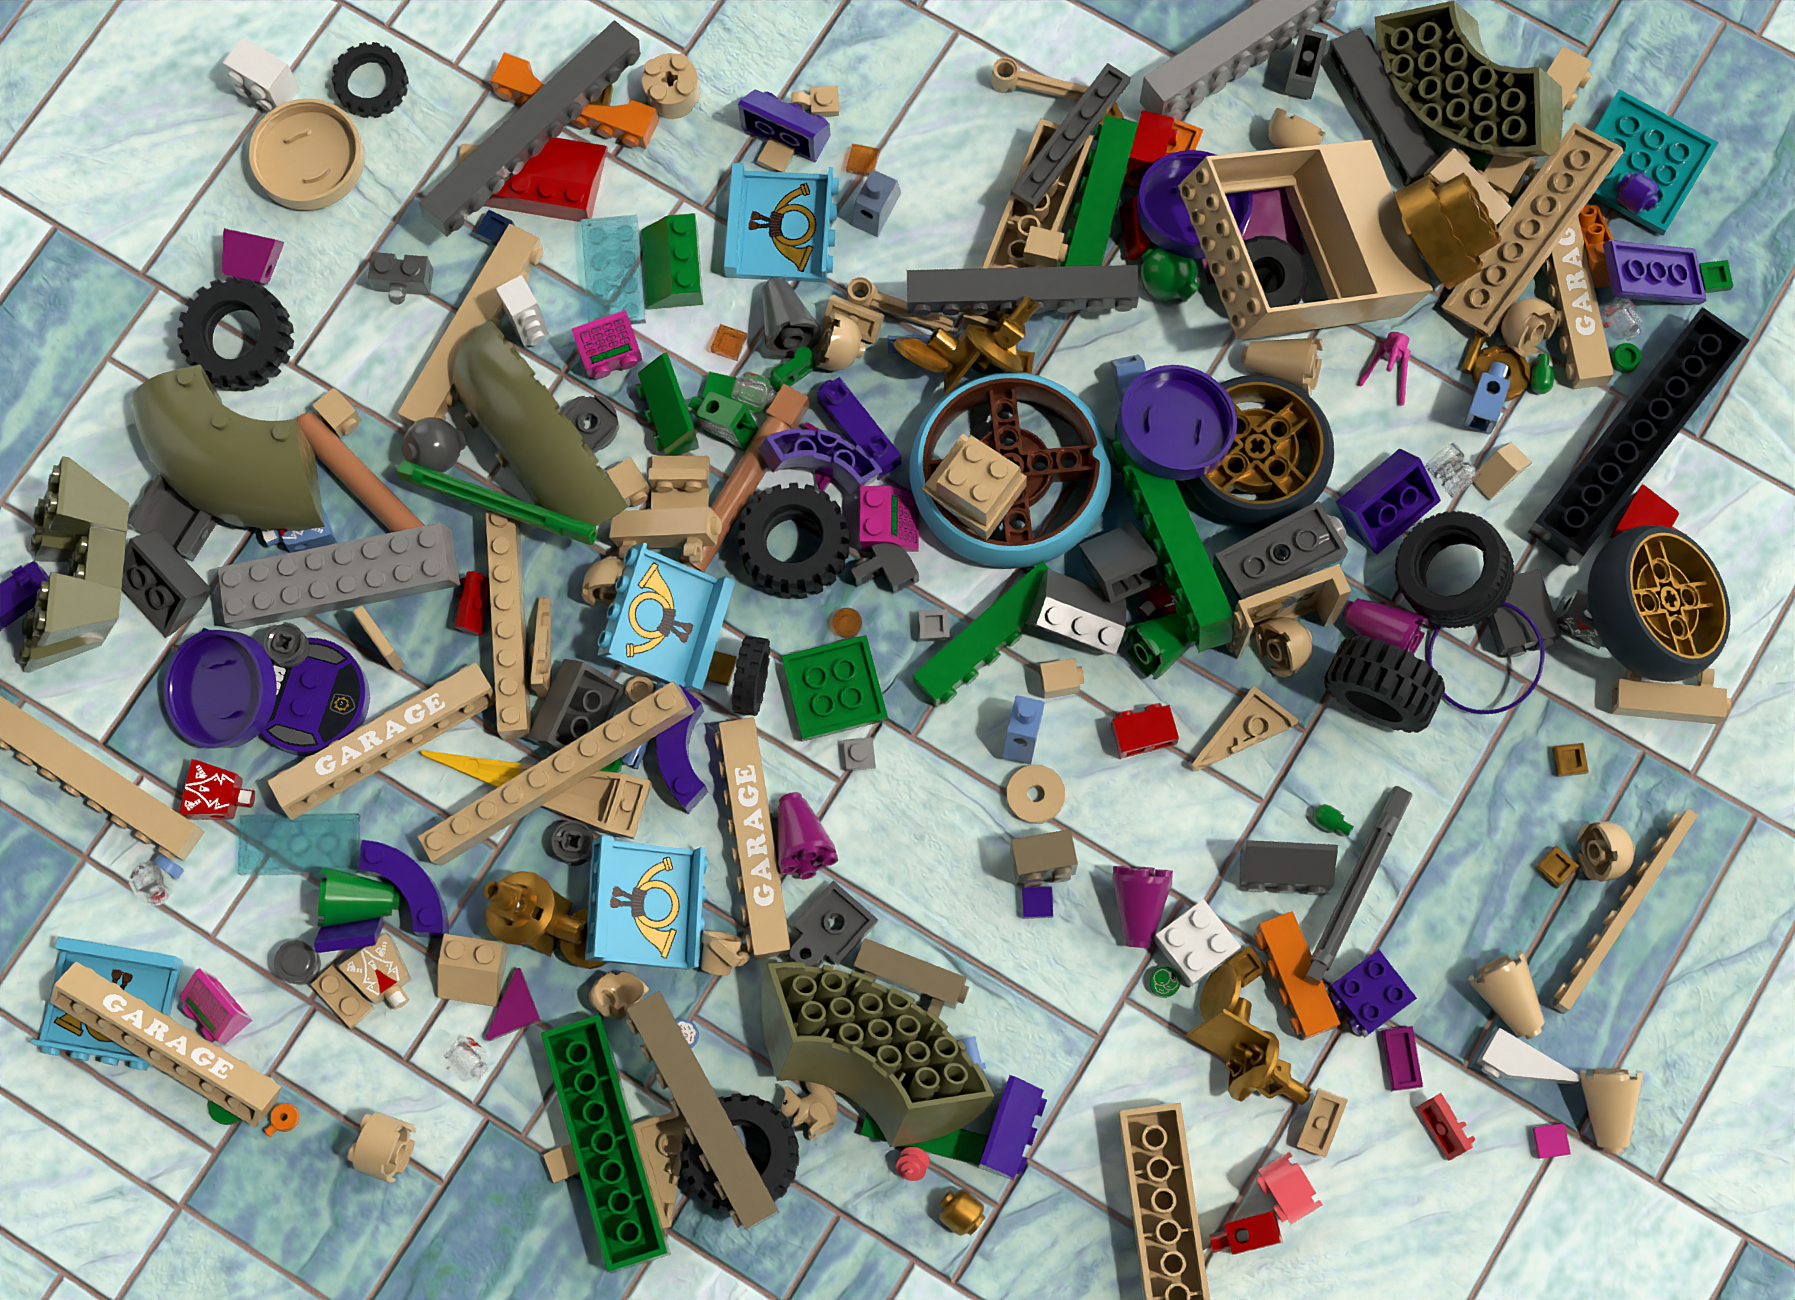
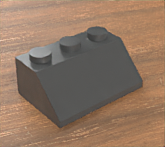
[121,529,212,638]
[1026,569,1126,655]
[527,659,625,752]
[1239,840,1338,895]

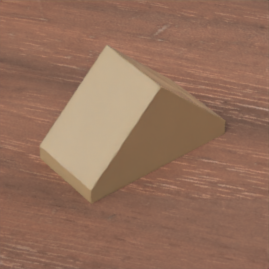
[1470,442,1532,500]

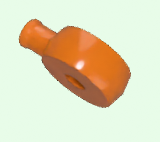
[264,1103,300,1137]

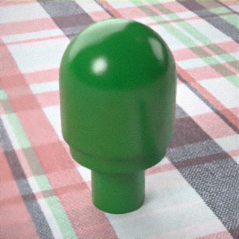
[1530,354,1554,394]
[1313,804,1354,836]

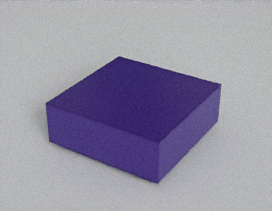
[1022,886,1053,919]

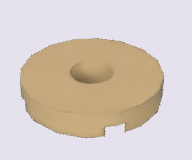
[1007,765,1065,824]

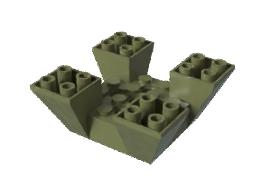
[19,456,129,673]

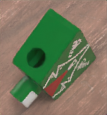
[688,392,758,452]

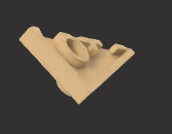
[530,597,551,698]
[1191,686,1299,771]
[633,1111,688,1229]

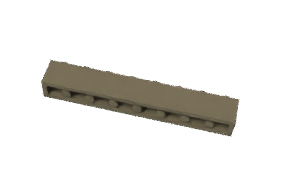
[625,991,780,1231]

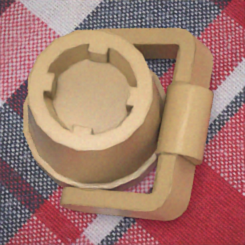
[701,931,751,976]

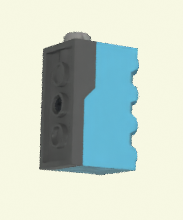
[1213,501,1348,612]

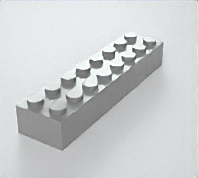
[1139,0,1339,121]
[218,523,460,630]

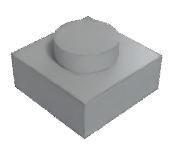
[919,609,950,642]
[843,737,876,772]

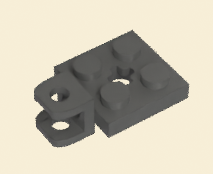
[789,880,878,967]

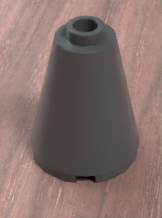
[761,278,821,359]

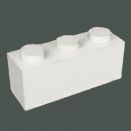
[496,275,550,348]

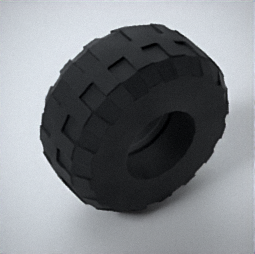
[1244,235,1307,308]

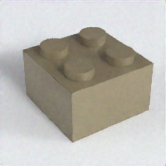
[1010,829,1078,888]

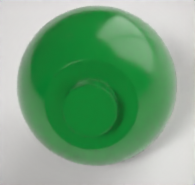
[1140,246,1200,303]

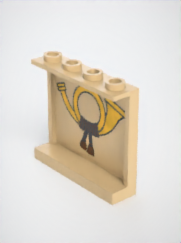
[1226,564,1351,659]

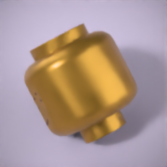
[939,1189,986,1236]

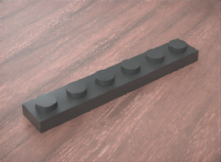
[1010,63,1131,210]

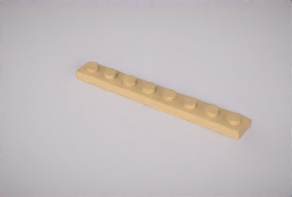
[1553,808,1698,1014]

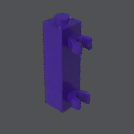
[816,377,902,480]
[0,560,49,631]

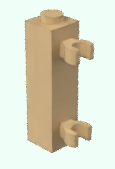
[609,507,722,563]
[1612,668,1731,724]

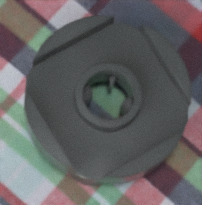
[563,395,620,453]

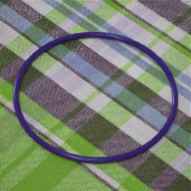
[1427,602,1545,714]

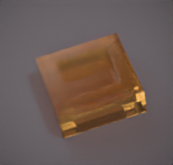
[846,143,880,177]
[710,324,748,361]

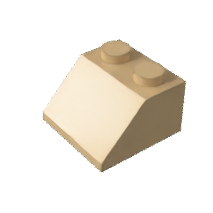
[438,934,509,1007]

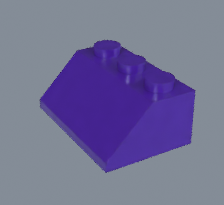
[738,89,831,163]
[1335,448,1441,554]
[979,1075,1047,1181]

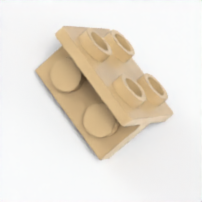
[648,456,710,509]

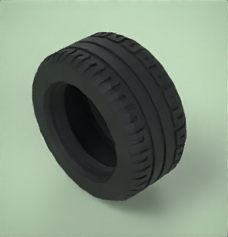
[1395,511,1514,629]

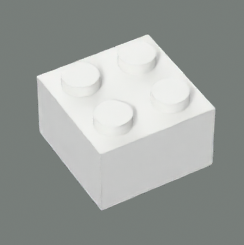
[223,37,300,112]
[1153,899,1241,988]

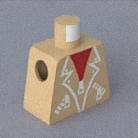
[338,933,411,1010]

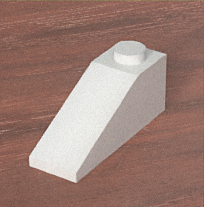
[1476,1028,1581,1085]

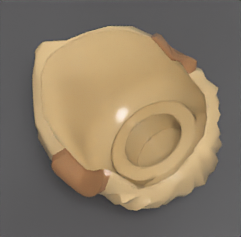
[588,970,649,1020]

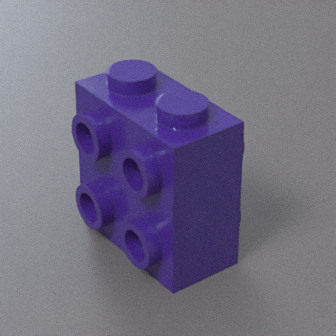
[1327,949,1417,1038]

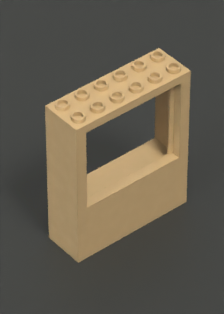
[1178,140,1433,340]

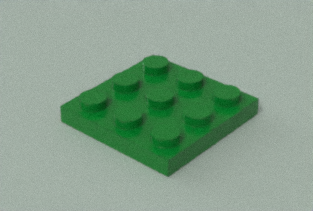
[781,635,888,742]

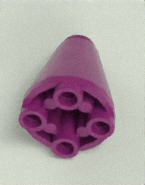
[777,792,838,880]
[1112,866,1173,948]

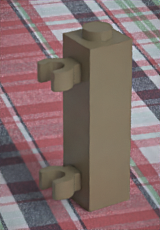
[854,938,970,1017]

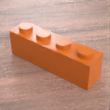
[1254,911,1340,1041]

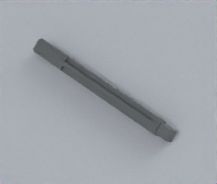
[1304,786,1412,986]

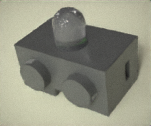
[368,252,434,305]

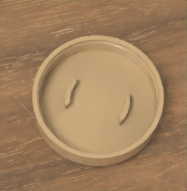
[249,99,365,210]

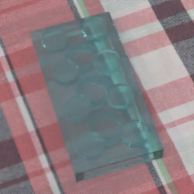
[581,214,646,325]
[237,813,361,876]

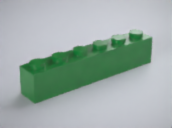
[1060,115,1138,267]
[912,561,1051,707]

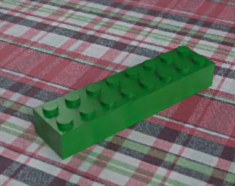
[1112,429,1234,653]
[541,1015,671,1273]

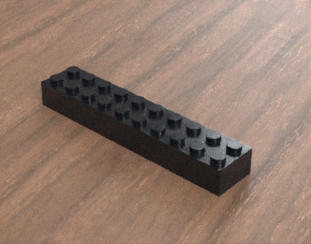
[1528,307,1750,566]

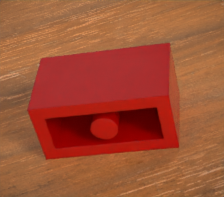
[1127,110,1178,176]
[1111,703,1179,759]

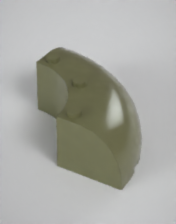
[1374,1,1563,158]
[454,320,629,526]
[131,364,325,531]
[760,962,994,1147]

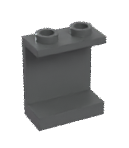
[128,474,220,562]

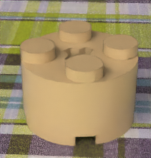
[642,53,700,119]
[348,1112,416,1183]

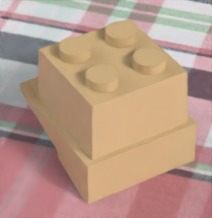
[922,433,1027,541]

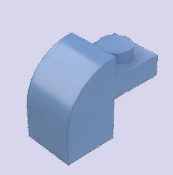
[1111,354,1146,403]

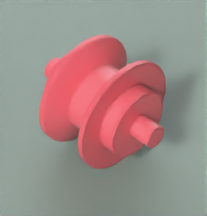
[896,1147,930,1181]

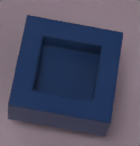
[475,210,515,246]

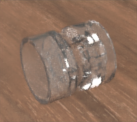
[1425,443,1481,498]

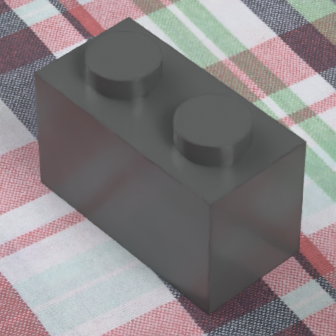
[1284,28,1328,99]

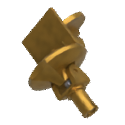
[893,295,1040,395]
[484,871,607,969]
[1187,964,1311,1105]

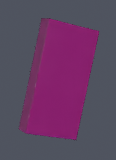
[1381,1026,1423,1092]

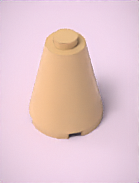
[1241,338,1323,396]
[1468,950,1545,1039]
[1579,1069,1643,1154]

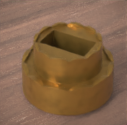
[1395,172,1501,290]

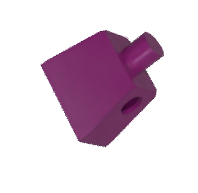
[222,228,284,284]

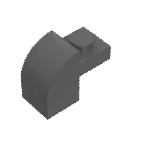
[851,543,919,594]

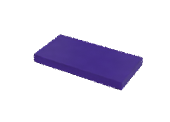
[1603,240,1707,305]

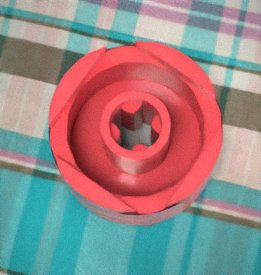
[1256,1151,1323,1224]

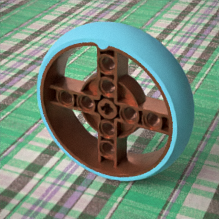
[909,372,1112,568]

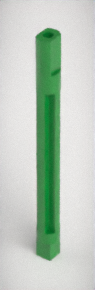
[396,460,598,545]

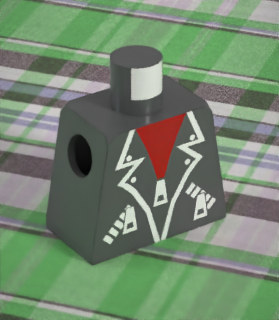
[1554,590,1603,649]

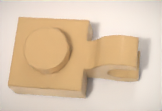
[791,86,839,117]

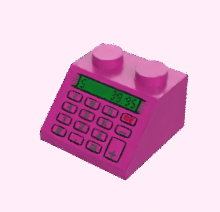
[571,310,643,379]
[860,486,919,552]
[179,968,253,1045]

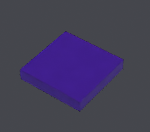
[314,917,384,953]

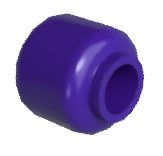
[1615,171,1659,214]

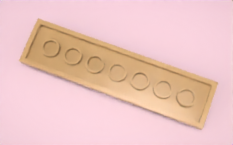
[1441,122,1623,337]

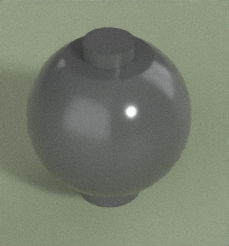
[402,417,466,473]

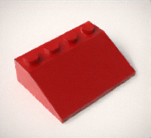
[483,137,608,224]

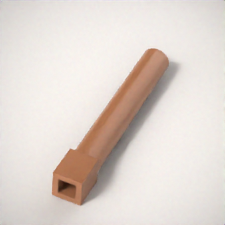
[678,384,810,573]
[296,413,425,532]

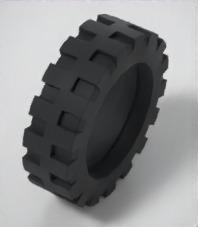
[331,42,409,118]
[732,635,770,716]

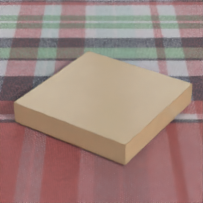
[353,605,406,671]

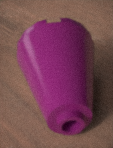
[1342,598,1429,654]

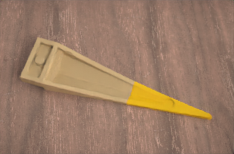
[420,750,652,840]

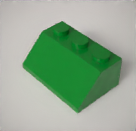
[642,213,704,310]
[635,352,699,456]

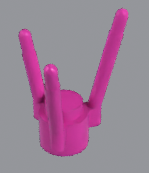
[1358,332,1411,406]

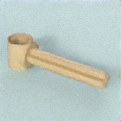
[991,57,1089,101]
[847,277,954,333]

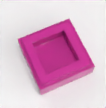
[1532,1123,1571,1159]

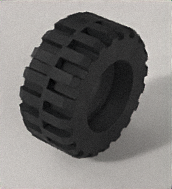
[177,277,294,391]
[738,483,850,599]
[1324,636,1445,733]
[680,1093,800,1213]

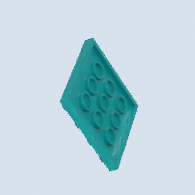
[1591,89,1719,235]

